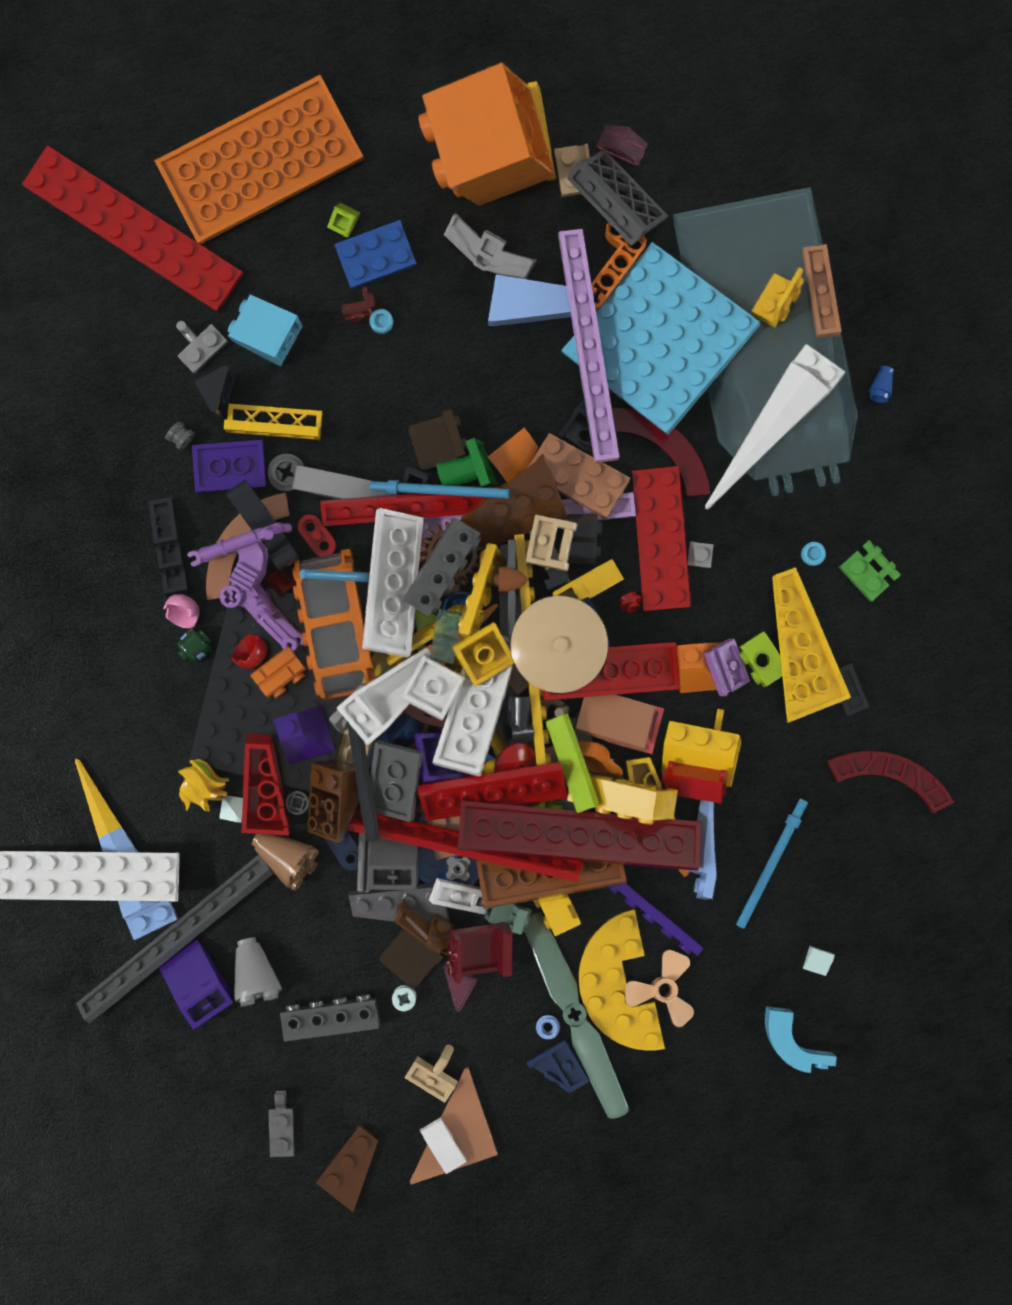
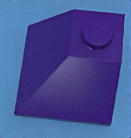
[273,705,336,765]

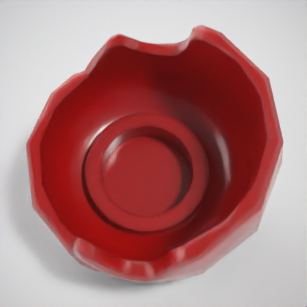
[232,634,268,669]

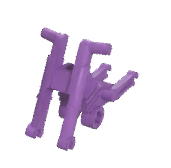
[188,523,304,651]

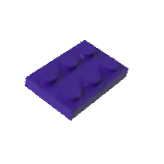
[192,440,267,493]

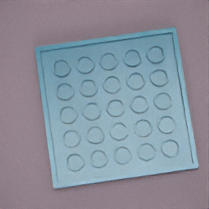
[561,242,761,435]

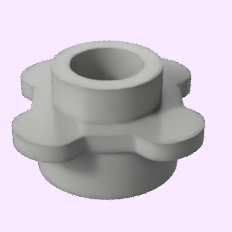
[446,857,470,881]

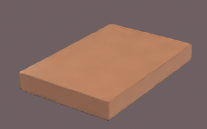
[575,695,655,751]

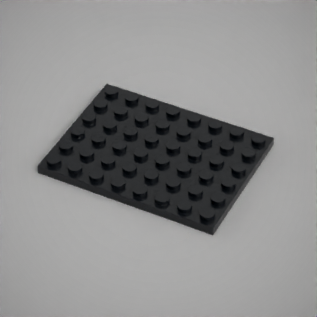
[189,586,366,792]

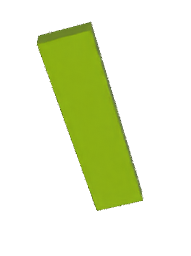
[546,714,600,813]

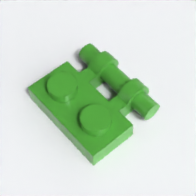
[839,540,901,602]

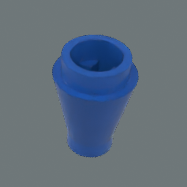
[869,366,894,403]

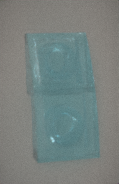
[429,609,463,664]

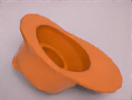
[578,740,623,779]

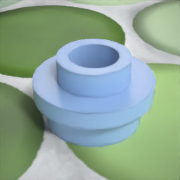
[536,1015,560,1039]

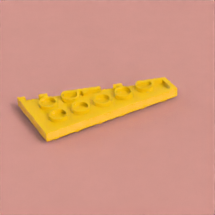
[772,568,851,723]

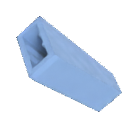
[488,274,571,326]

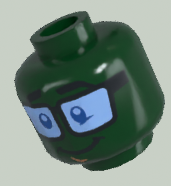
[177,628,213,663]

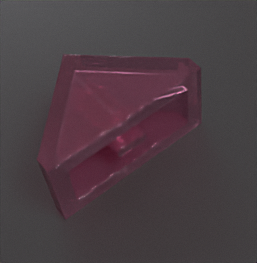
[596,125,648,166]
[443,962,477,1012]

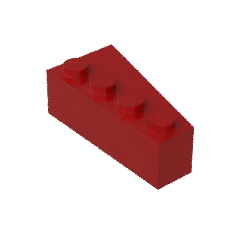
[241,733,291,835]

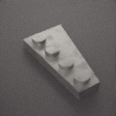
[349,883,450,923]

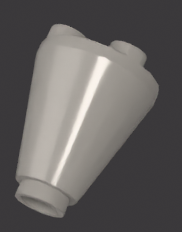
[234,937,282,1007]

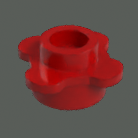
[619,592,642,613]

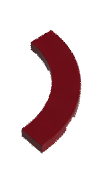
[612,408,710,497]
[826,751,954,813]

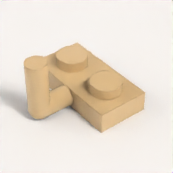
[405,1045,458,1103]

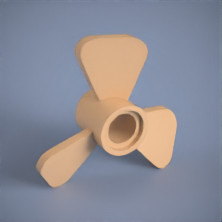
[625,950,694,1027]

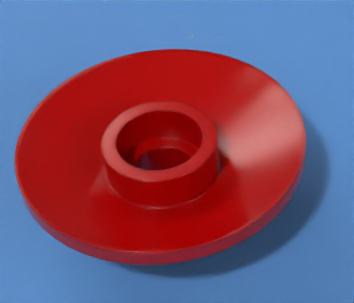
[494,743,537,773]

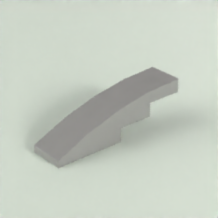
[292,465,391,499]

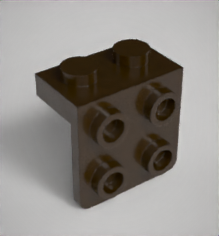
[409,409,468,471]
[380,929,444,988]

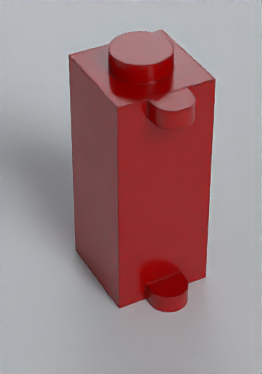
[662,761,727,804]

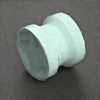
[392,985,417,1011]

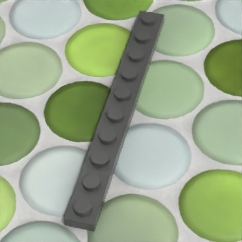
[76,855,274,1024]

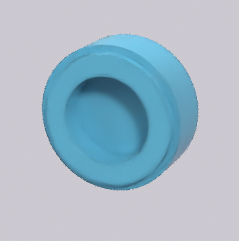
[370,309,393,334]
[801,542,826,566]

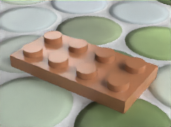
[528,433,630,520]

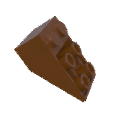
[308,760,359,843]

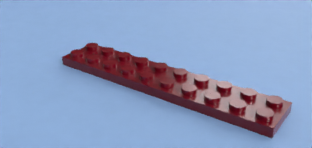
[457,801,701,871]

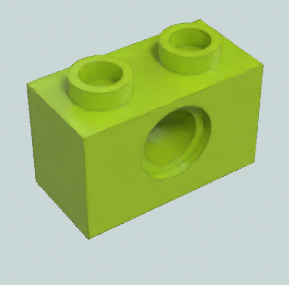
[738,632,782,687]

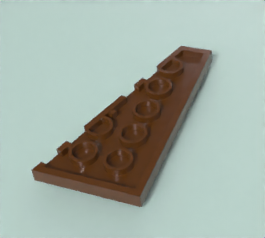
[427,454,568,556]

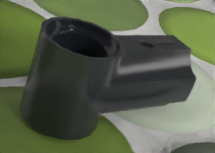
[503,696,534,744]

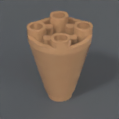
[252,834,319,891]

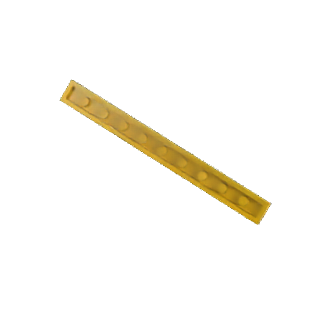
[514,534,551,766]

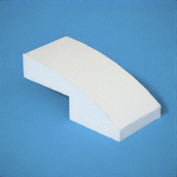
[420,1117,467,1174]

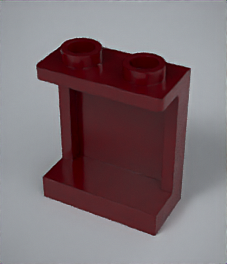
[447,922,512,984]

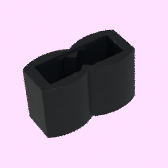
[567,514,602,564]

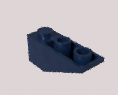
[368,710,425,777]

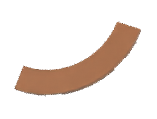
[206,493,290,600]

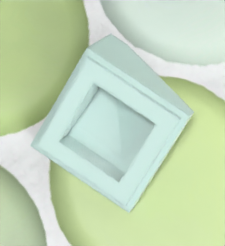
[220,796,243,823]

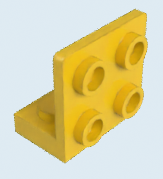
[751,267,805,328]

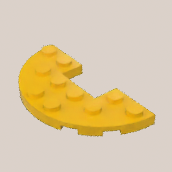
[579,909,665,1050]

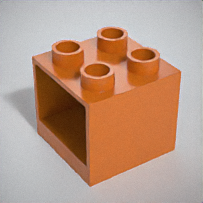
[419,63,556,206]

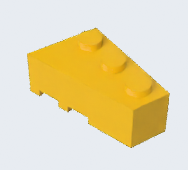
[533,894,581,936]

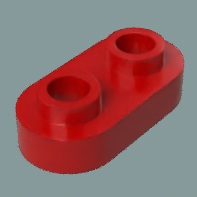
[298,515,336,558]

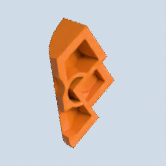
[488,428,539,482]

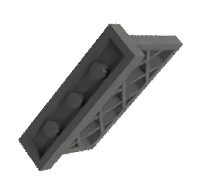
[567,149,668,246]
[500,540,522,638]

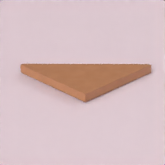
[410,1066,498,1185]

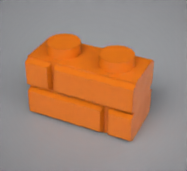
[250,646,307,699]

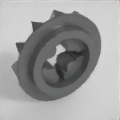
[268,454,304,492]

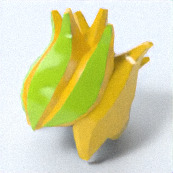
[178,759,229,812]

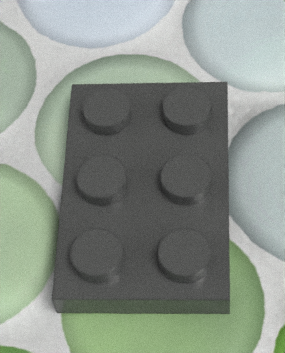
[370,740,423,822]

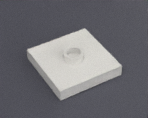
[400,655,465,721]

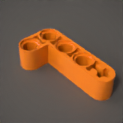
[591,222,646,310]

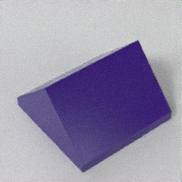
[414,732,465,784]

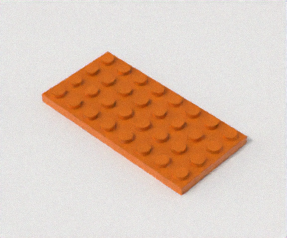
[155,75,364,244]

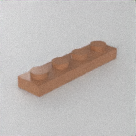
[802,244,841,338]

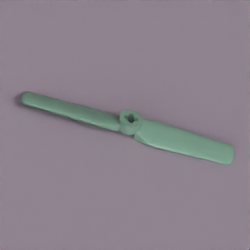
[525,912,629,1119]

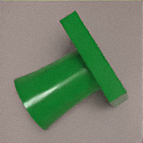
[436,438,498,488]

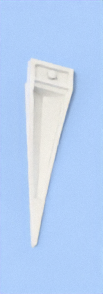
[705,344,845,509]

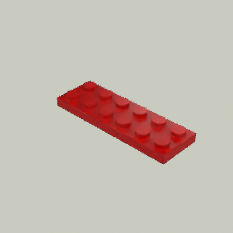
[632,466,691,611]
[543,642,680,701]
[417,762,568,821]

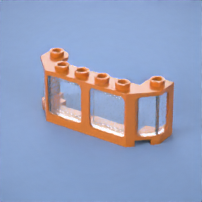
[292,549,377,701]

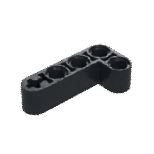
[226,479,300,572]

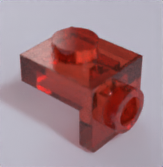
[342,287,376,322]

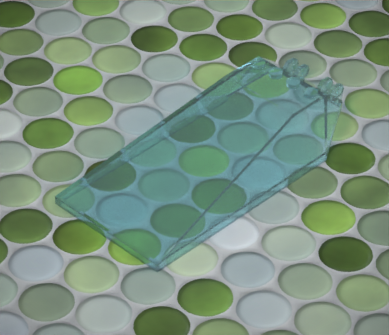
[673,187,858,496]

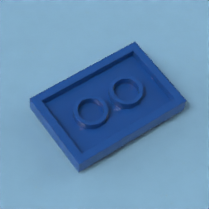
[334,220,417,290]

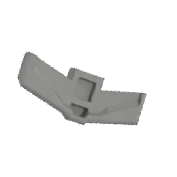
[444,213,537,279]

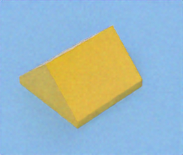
[452,622,514,687]

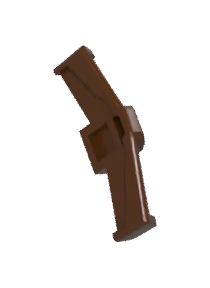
[394,900,454,956]

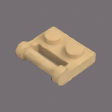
[525,515,578,571]

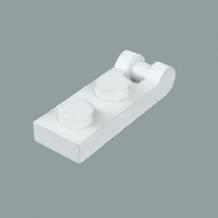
[429,878,489,915]

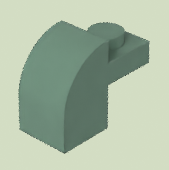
[484,903,532,934]

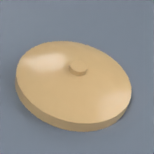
[511,596,608,693]

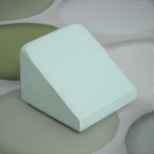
[803,946,835,976]

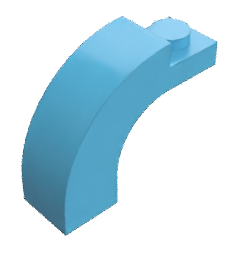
[765,1006,837,1073]

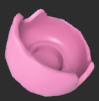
[163,594,200,629]

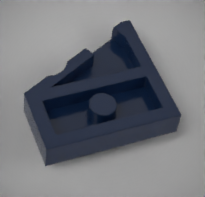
[526,1038,590,1093]

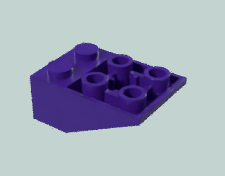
[159,940,235,1030]

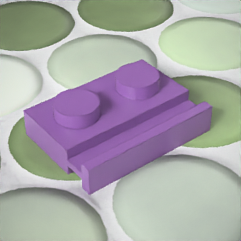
[704,639,750,696]

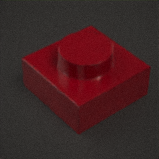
[265,568,297,597]

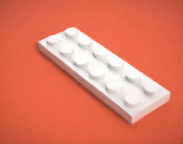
[362,508,424,657]
[433,630,515,777]

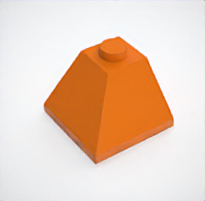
[676,642,722,693]

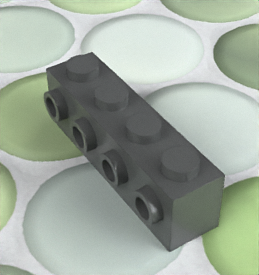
[402,518,480,616]
[280,994,380,1042]

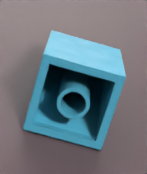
[228,295,302,367]

